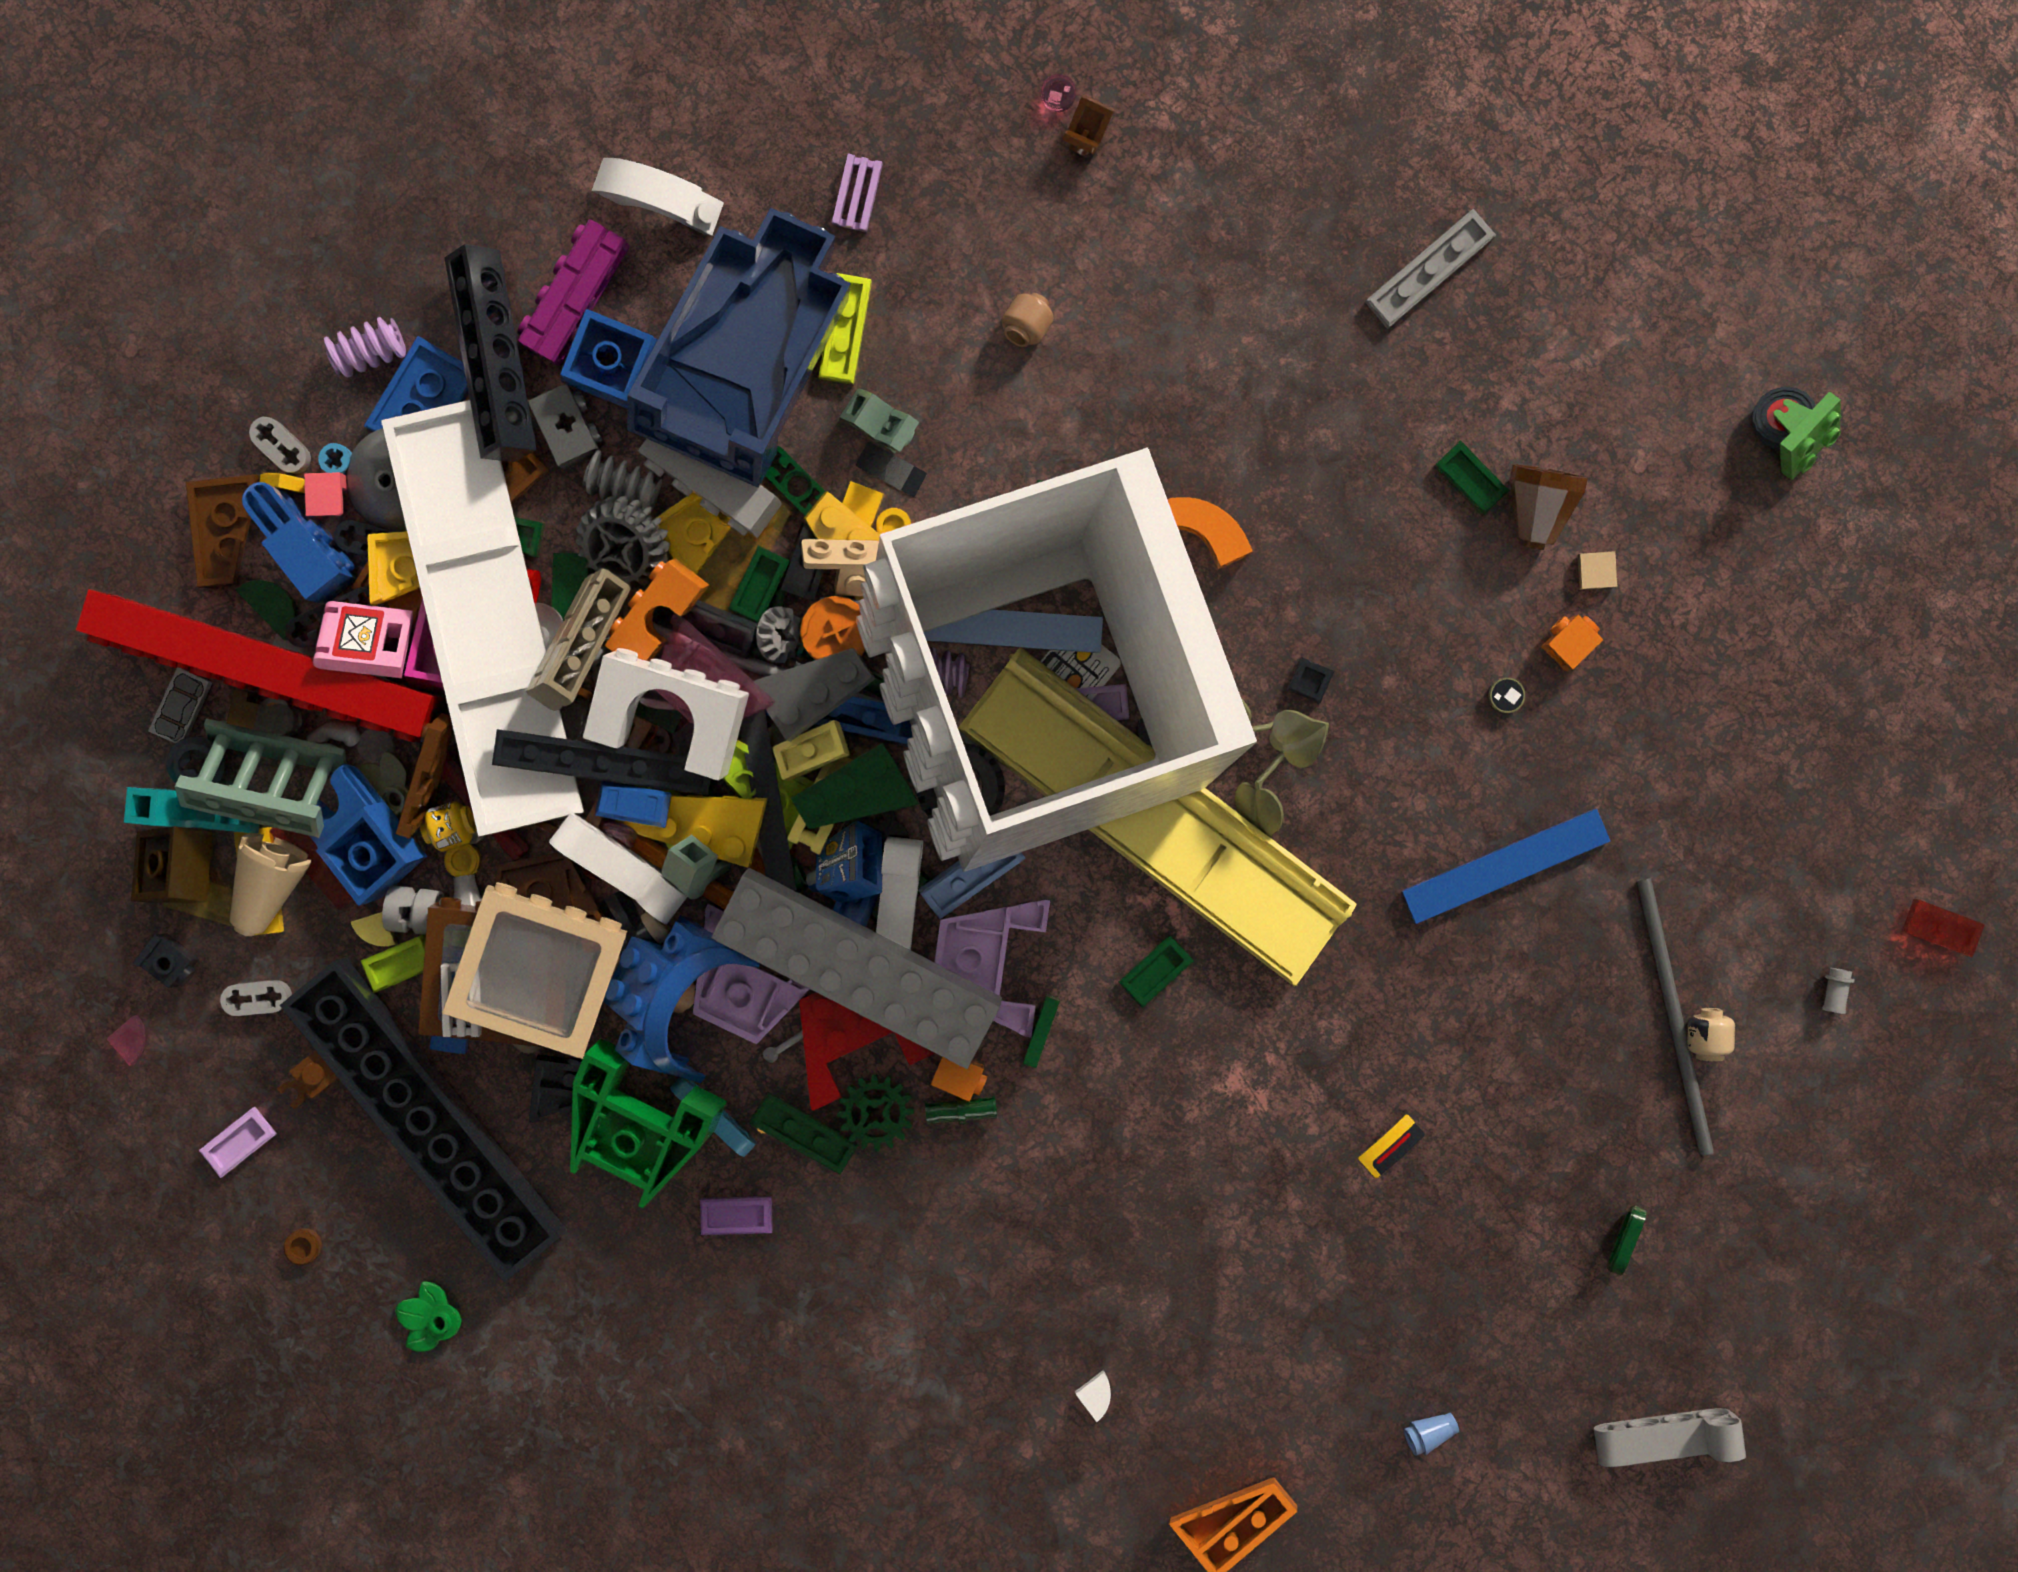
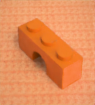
[605,559,709,662]

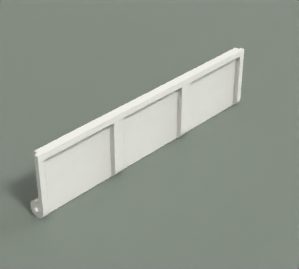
[381,400,584,837]

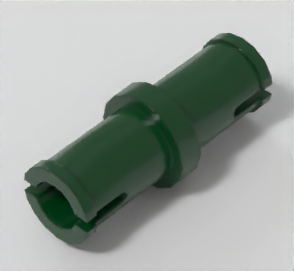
[925,1096,997,1126]

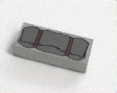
[148,667,213,743]

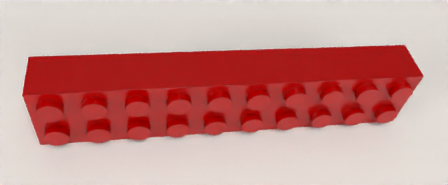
[76,589,447,743]

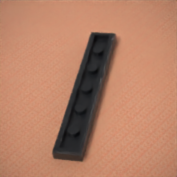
[492,729,711,795]

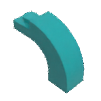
[124,787,259,833]

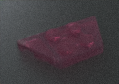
[655,613,776,725]

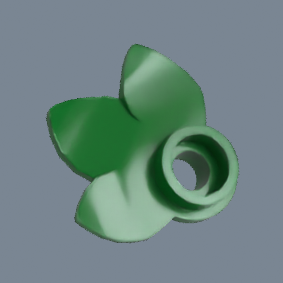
[395,1281,462,1352]

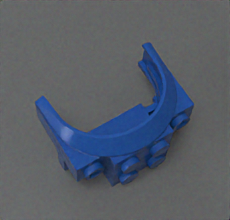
[603,915,760,1083]

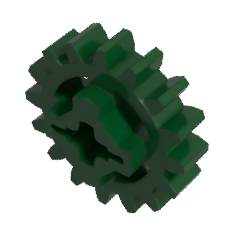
[837,1073,915,1152]

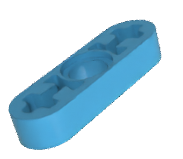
[670,1077,757,1157]

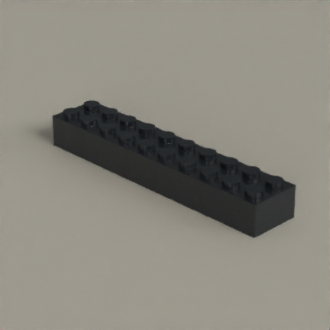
[280,957,567,1283]

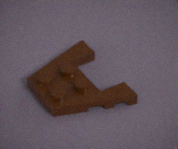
[481,852,604,976]

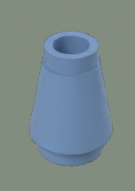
[1403,1412,1459,1456]

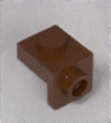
[1062,95,1116,155]

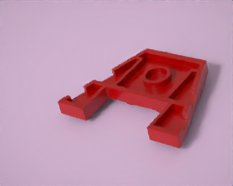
[799,992,935,1111]

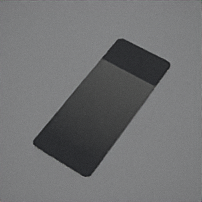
[856,442,927,497]

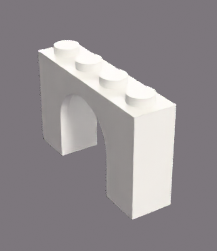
[583,648,749,781]

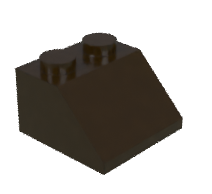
[131,826,214,904]

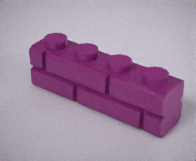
[517,219,630,367]

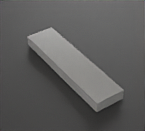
[1365,209,1496,329]

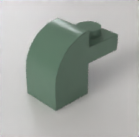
[839,388,919,453]
[662,835,732,899]

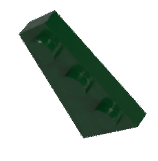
[790,743,920,829]

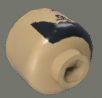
[1687,1008,1735,1061]

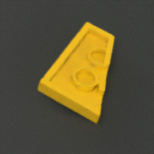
[804,491,880,600]
[656,492,731,574]
[367,531,420,606]

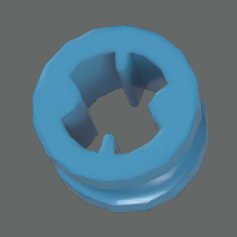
[318,443,352,475]

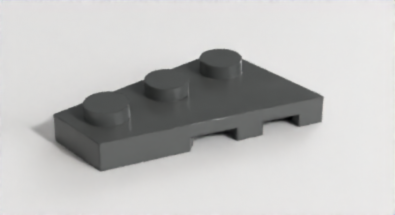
[749,648,876,742]

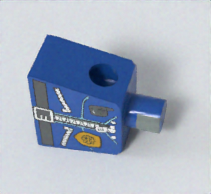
[806,820,882,903]

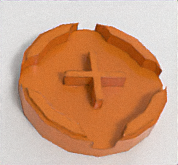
[800,596,865,660]

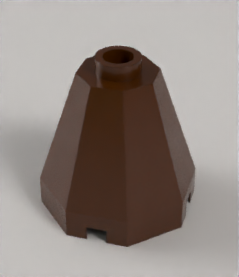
[1510,464,1588,550]

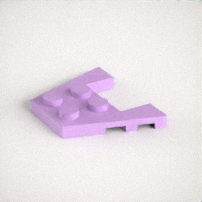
[934,900,1050,1037]
[693,903,809,1044]

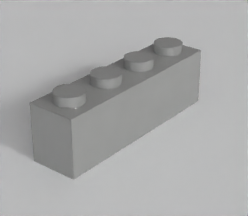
[638,439,782,538]

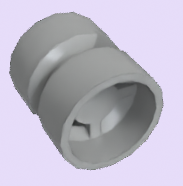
[382,885,444,935]

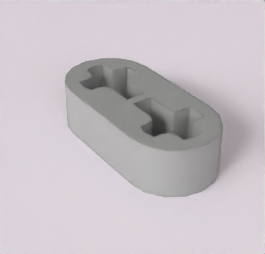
[249,417,311,475]
[220,980,292,1016]

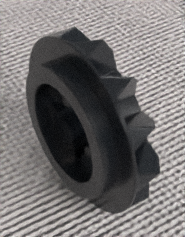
[166,736,226,784]

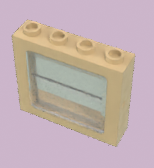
[442,882,627,1059]

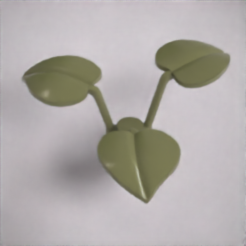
[1235,698,1329,838]

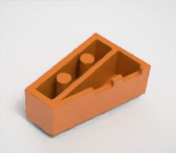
[1169,1477,1297,1572]

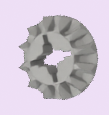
[756,606,801,663]

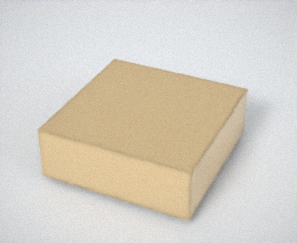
[1577,552,1617,590]

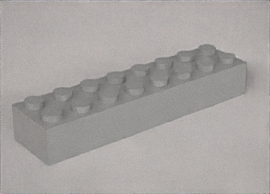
[711,868,1002,1069]

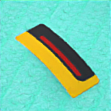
[1358,1115,1425,1178]

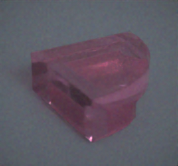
[107,1015,146,1066]

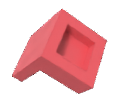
[304,472,347,520]

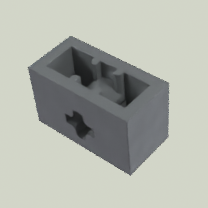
[528,383,603,470]

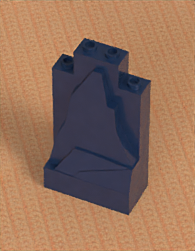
[627,207,851,488]

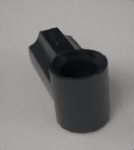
[598,891,660,954]

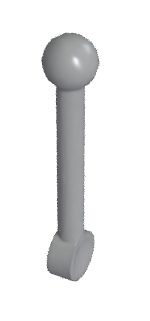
[763,1031,803,1063]

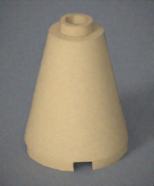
[230,833,311,937]

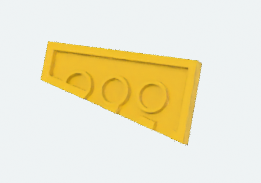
[615,794,768,868]

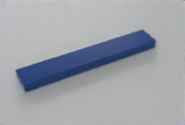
[1401,809,1611,924]

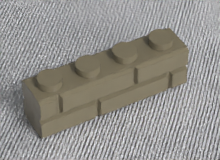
[526,568,631,711]

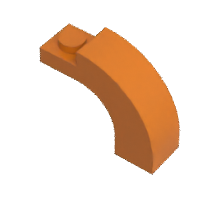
[1167,497,1253,569]

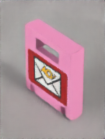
[313,601,413,678]

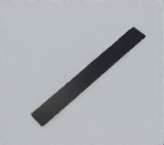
[740,703,797,892]

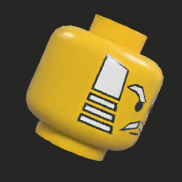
[420,801,477,852]

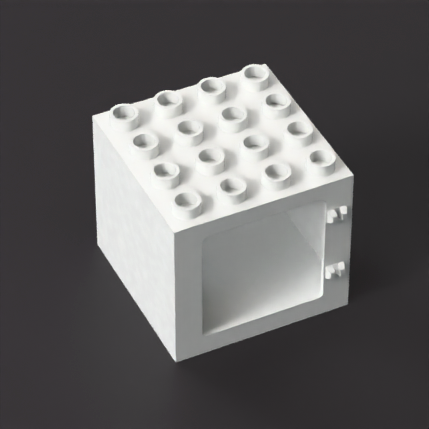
[856,448,1257,872]

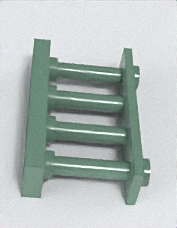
[175,718,347,838]

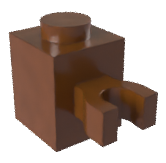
[277,1050,340,1109]

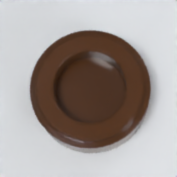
[284,1228,322,1266]

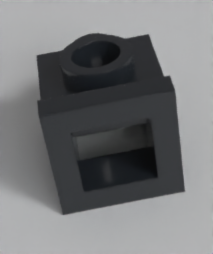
[133,933,199,989]

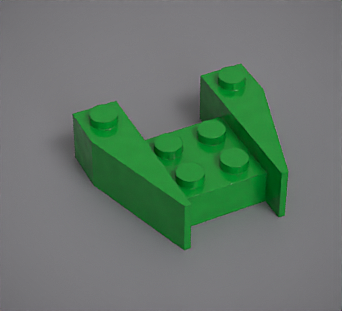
[570,1038,727,1208]

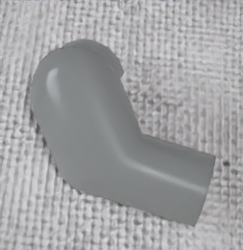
[306,718,361,747]

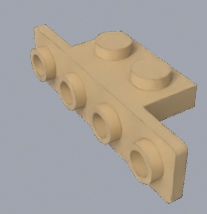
[801,539,879,596]

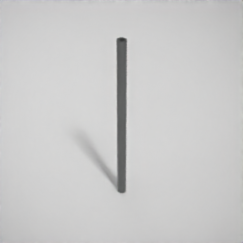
[1637,878,1714,1156]

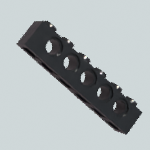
[444,244,536,462]

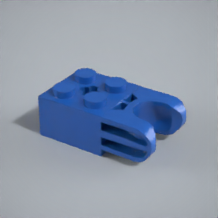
[560,309,658,409]
[242,482,357,604]
[309,764,427,906]

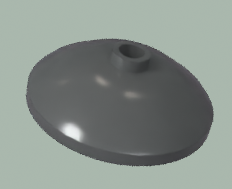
[346,428,407,532]

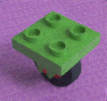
[1752,387,1842,480]

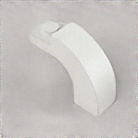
[592,158,724,235]

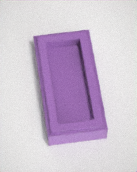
[700,1196,773,1235]

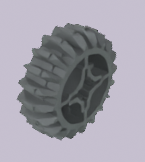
[575,495,671,590]

